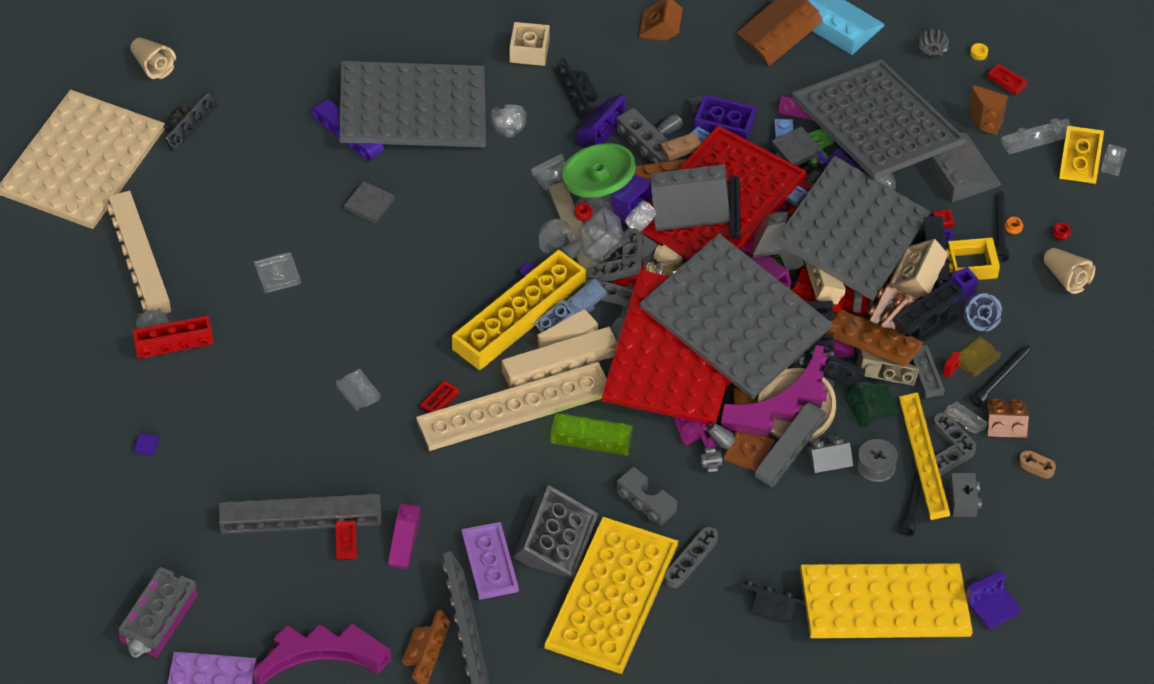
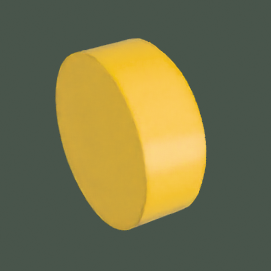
[970,43,988,60]

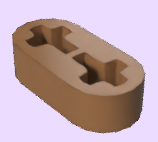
[1019,451,1056,479]

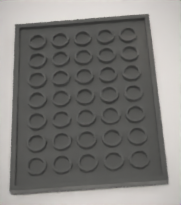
[792,59,966,179]
[340,61,486,147]
[774,156,931,301]
[640,234,832,399]

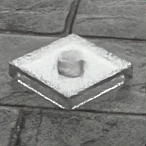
[254,252,301,293]

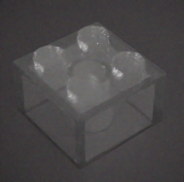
[578,207,625,264]

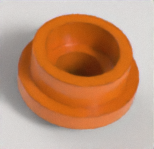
[1005,217,1023,234]

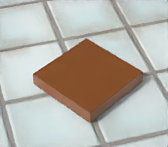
[724,432,775,472]

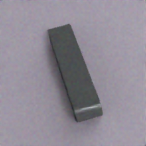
[755,402,826,488]

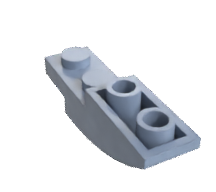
[534,278,608,333]

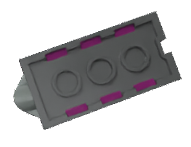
[118,567,198,658]

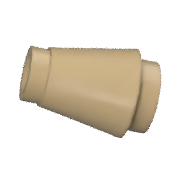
[654,245,683,266]

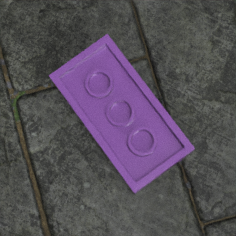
[461,522,519,600]
[168,652,257,684]

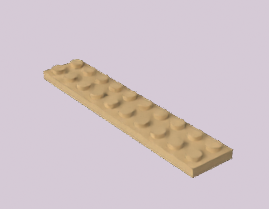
[416,362,607,451]

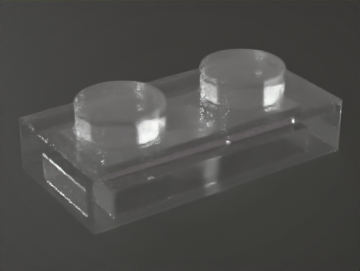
[945,402,988,434]

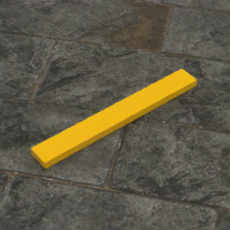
[899,392,950,520]

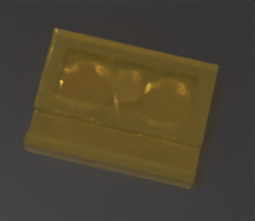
[959,337,1001,378]

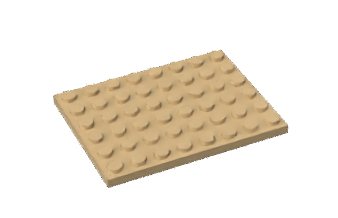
[0,90,165,229]

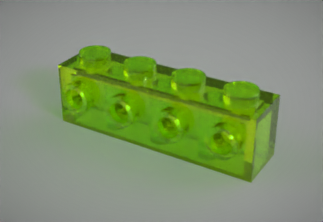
[551,413,633,456]

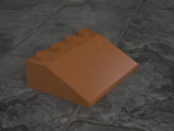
[736,0,823,66]

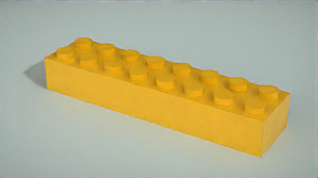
[452,250,586,371]

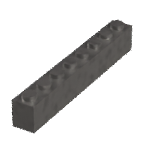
[219,493,382,534]

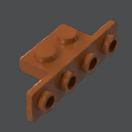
[402,610,451,684]

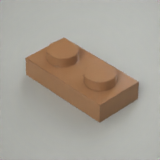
[661,132,701,161]

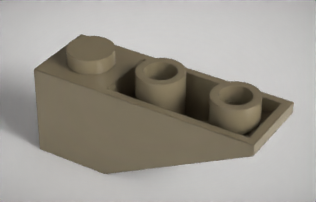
[856,349,919,386]

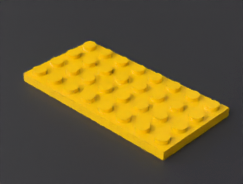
[545,517,678,674]
[800,564,973,638]

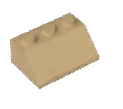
[889,239,948,298]

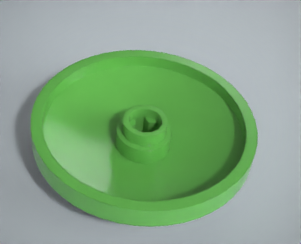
[562,143,636,197]

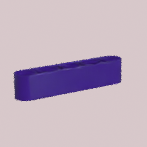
[311,99,384,161]

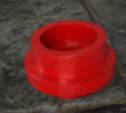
[574,203,593,221]
[1052,222,1071,240]

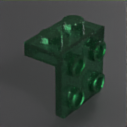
[845,382,901,427]

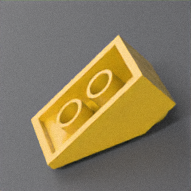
[1059,126,1104,184]

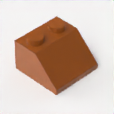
[639,0,683,41]
[968,85,1008,135]

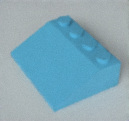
[808,0,884,55]

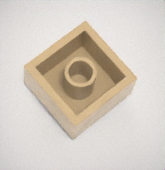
[510,22,550,66]

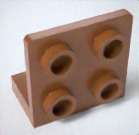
[880,293,915,331]

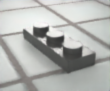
[911,345,945,398]

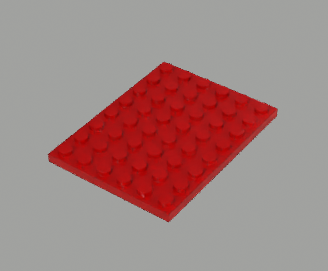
[628,125,807,261]
[601,270,728,424]

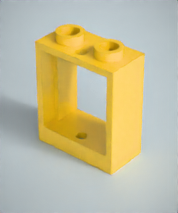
[946,238,1000,280]

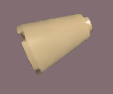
[130,38,176,79]
[1044,248,1095,294]

